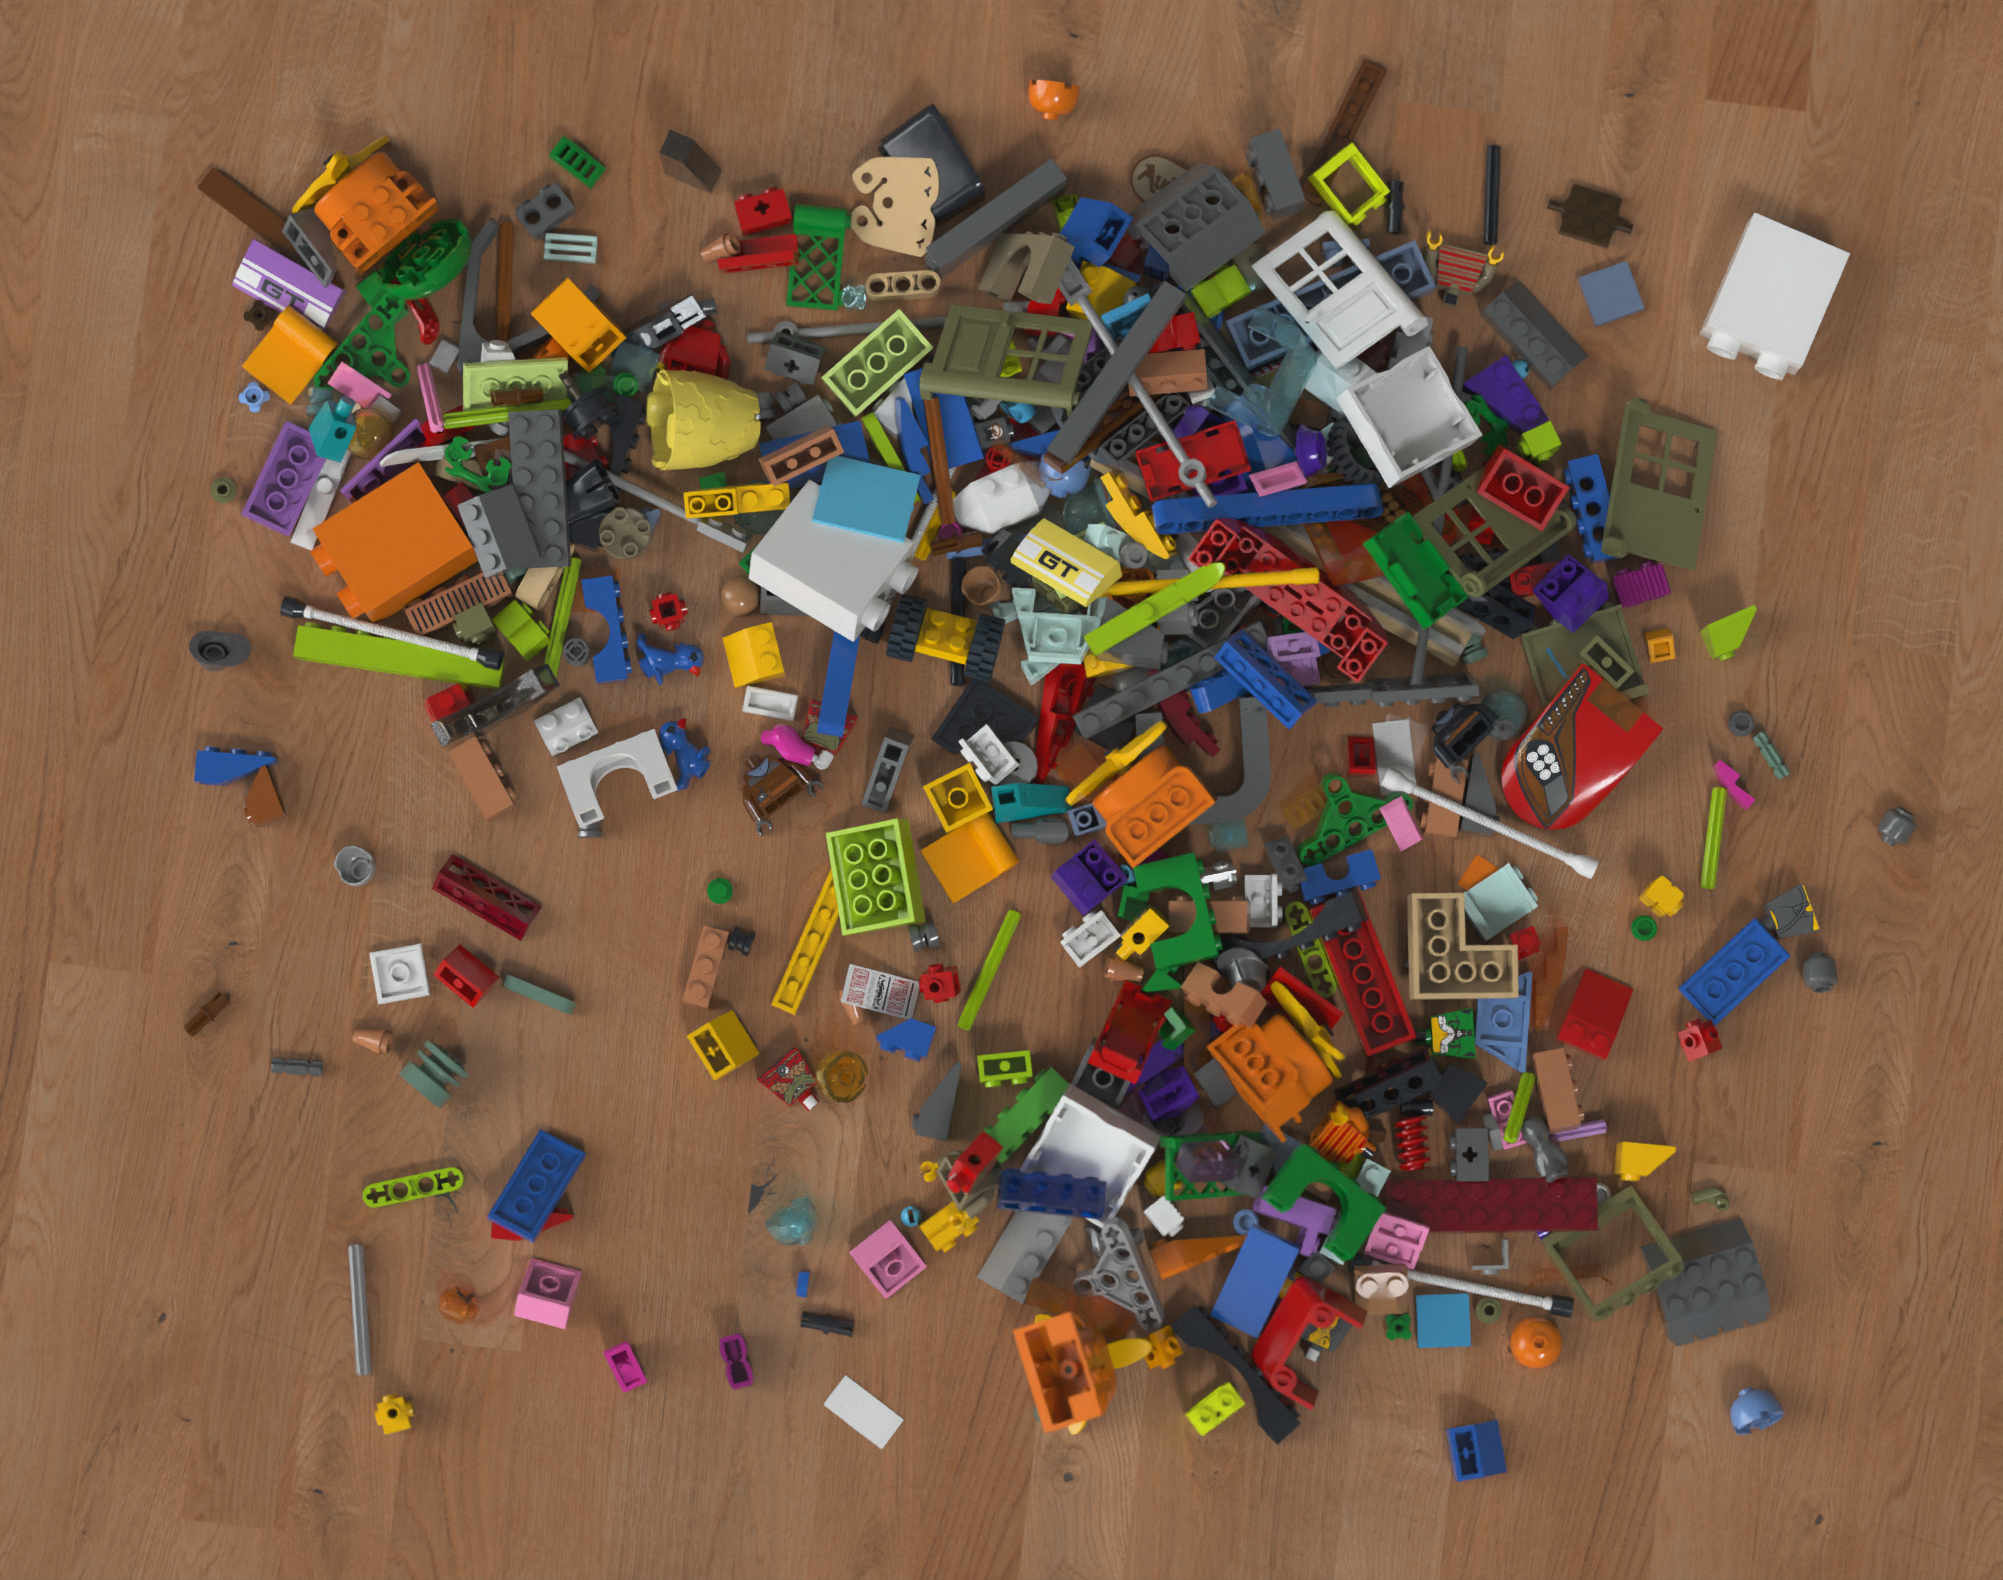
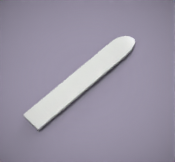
[291,403,363,550]
[380,438,502,467]

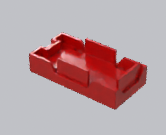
[1135,420,1252,502]
[1088,980,1172,1084]

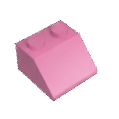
[849,1220,927,1299]
[514,1258,582,1329]

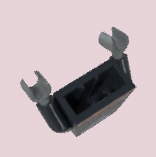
[1431,703,1514,784]

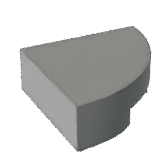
[1483,1113,1503,1151]

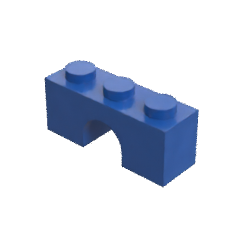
[1299,849,1381,905]

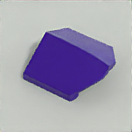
[1138,1066,1200,1122]

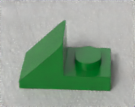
[1142,966,1182,993]

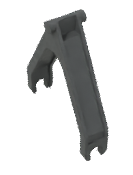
[457,218,600,380]

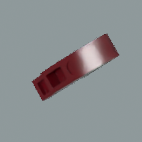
[1148,668,1220,757]

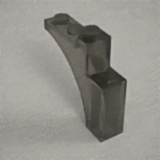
[430,663,560,747]

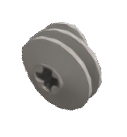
[999,741,1038,785]

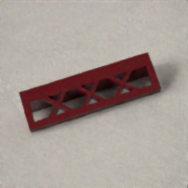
[432,854,542,941]

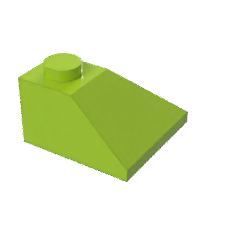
[1700,605,1757,661]

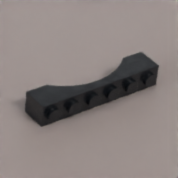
[569,393,646,553]
[1214,891,1369,975]
[1171,1305,1301,1445]

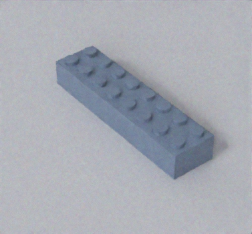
[1224,240,1436,372]

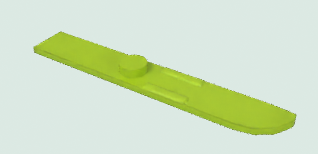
[1083,563,1225,657]

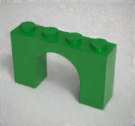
[1133,852,1223,971]
[1261,1144,1386,1262]

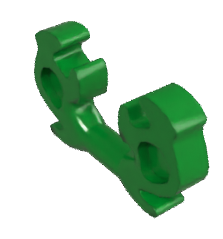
[1463,395,1509,457]
[444,436,512,493]

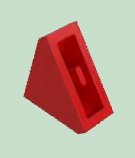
[1347,736,1376,778]

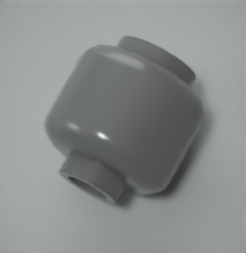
[1878,806,1917,846]
[1802,952,1838,993]

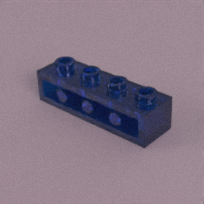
[997,1168,1107,1220]

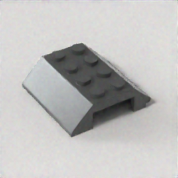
[1640,1218,1771,1347]

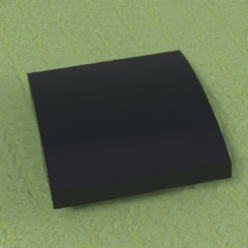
[1073,683,1136,750]

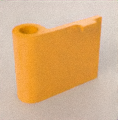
[242,305,339,405]
[920,812,1020,904]

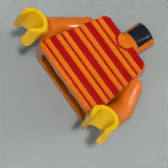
[1309,1100,1376,1163]

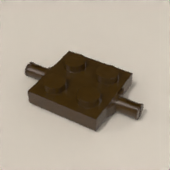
[1547,184,1634,249]

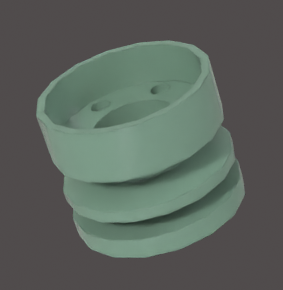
[398,1039,470,1109]

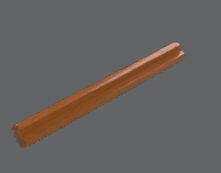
[496,222,514,342]
[924,396,956,525]

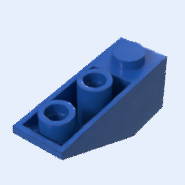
[194,746,279,786]

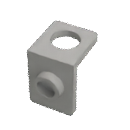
[1471,1239,1509,1275]

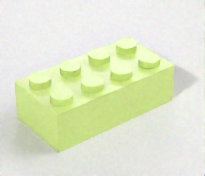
[821,309,933,417]

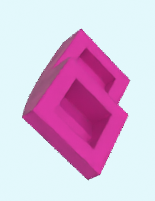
[1713,760,1755,810]

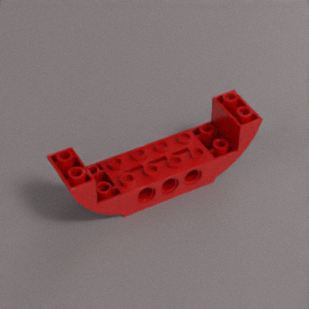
[1187,518,1388,683]

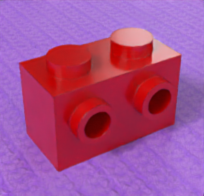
[433,944,500,1008]

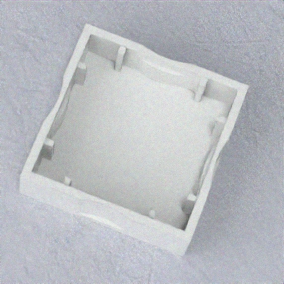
[1336,346,1482,488]
[1016,1084,1160,1228]

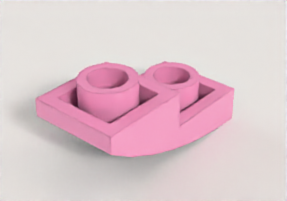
[1486,1089,1527,1150]

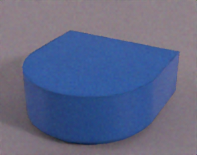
[796,1270,810,1298]

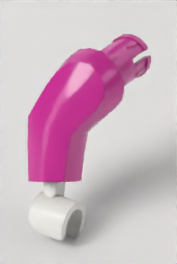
[761,724,834,770]

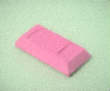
[1249,461,1307,497]
[1379,795,1423,852]

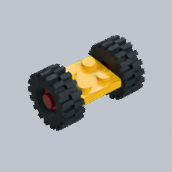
[886,593,1006,683]

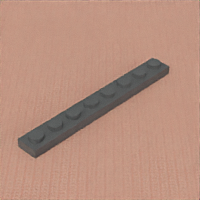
[1072,620,1268,740]

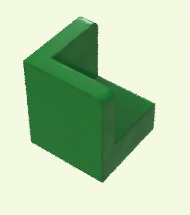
[1117,885,1149,921]
[1159,1007,1196,1051]

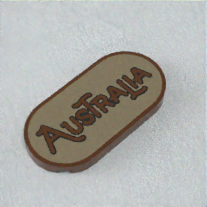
[1130,155,1219,205]

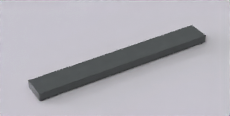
[1047,281,1187,464]

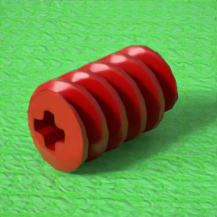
[1394,1116,1432,1171]

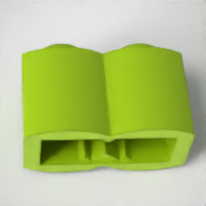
[1190,264,1251,320]
[492,600,551,661]

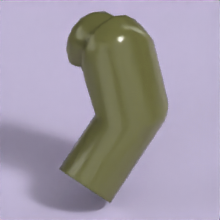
[1691,1186,1730,1211]

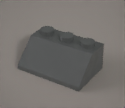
[457,484,542,578]

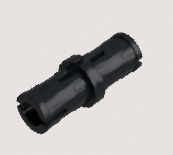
[1385,181,1405,234]
[800,1310,855,1337]

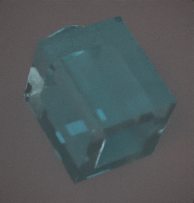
[1209,820,1249,852]

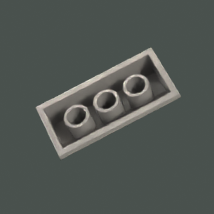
[977,1187,1076,1304]

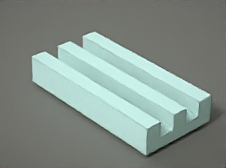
[544,233,598,264]

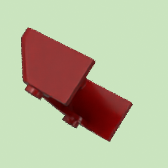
[1252,1276,1368,1410]

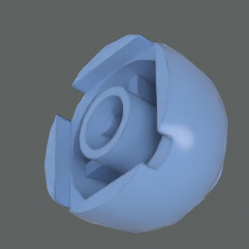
[1039,454,1091,498]
[1730,1387,1785,1435]

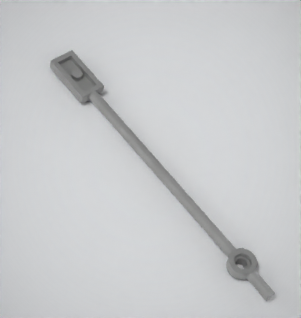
[1058,258,1217,508]
[747,301,1030,343]
[489,421,753,553]

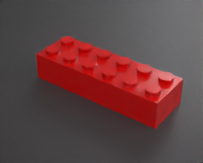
[1309,891,1417,1058]

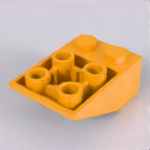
[531,277,626,373]

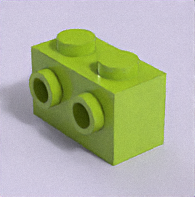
[1515,421,1561,466]
[977,1050,1032,1087]

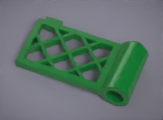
[786,203,852,311]

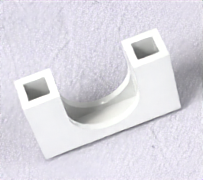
[557,729,678,828]

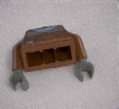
[742,754,824,836]

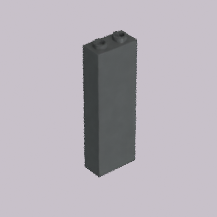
[925,158,1067,279]

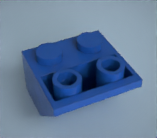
[1060,197,1133,267]
[876,1019,936,1062]
[1445,1420,1507,1482]

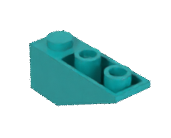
[991,783,1073,823]

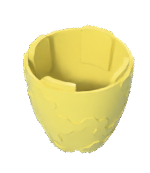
[646,370,761,470]

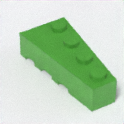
[984,1067,1069,1166]

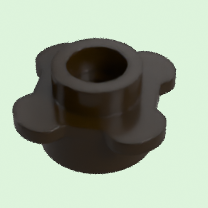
[244,300,275,331]

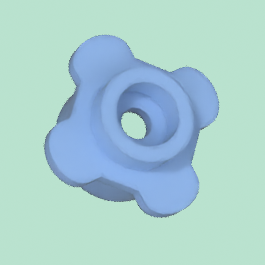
[239,382,270,413]

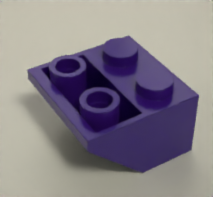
[1533,554,1609,633]
[1051,839,1128,917]

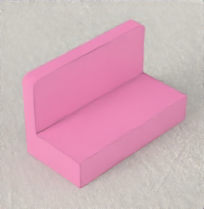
[328,362,391,410]

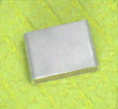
[429,339,459,375]

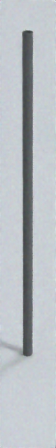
[1411,346,1468,688]

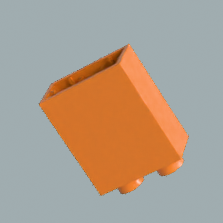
[310,462,478,624]

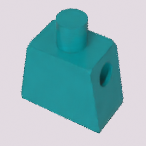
[308,396,356,463]

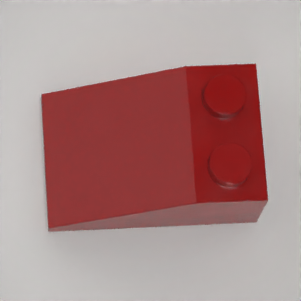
[1555,968,1634,1061]

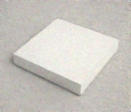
[370,943,431,1005]

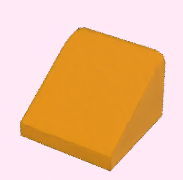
[1644,628,1676,663]

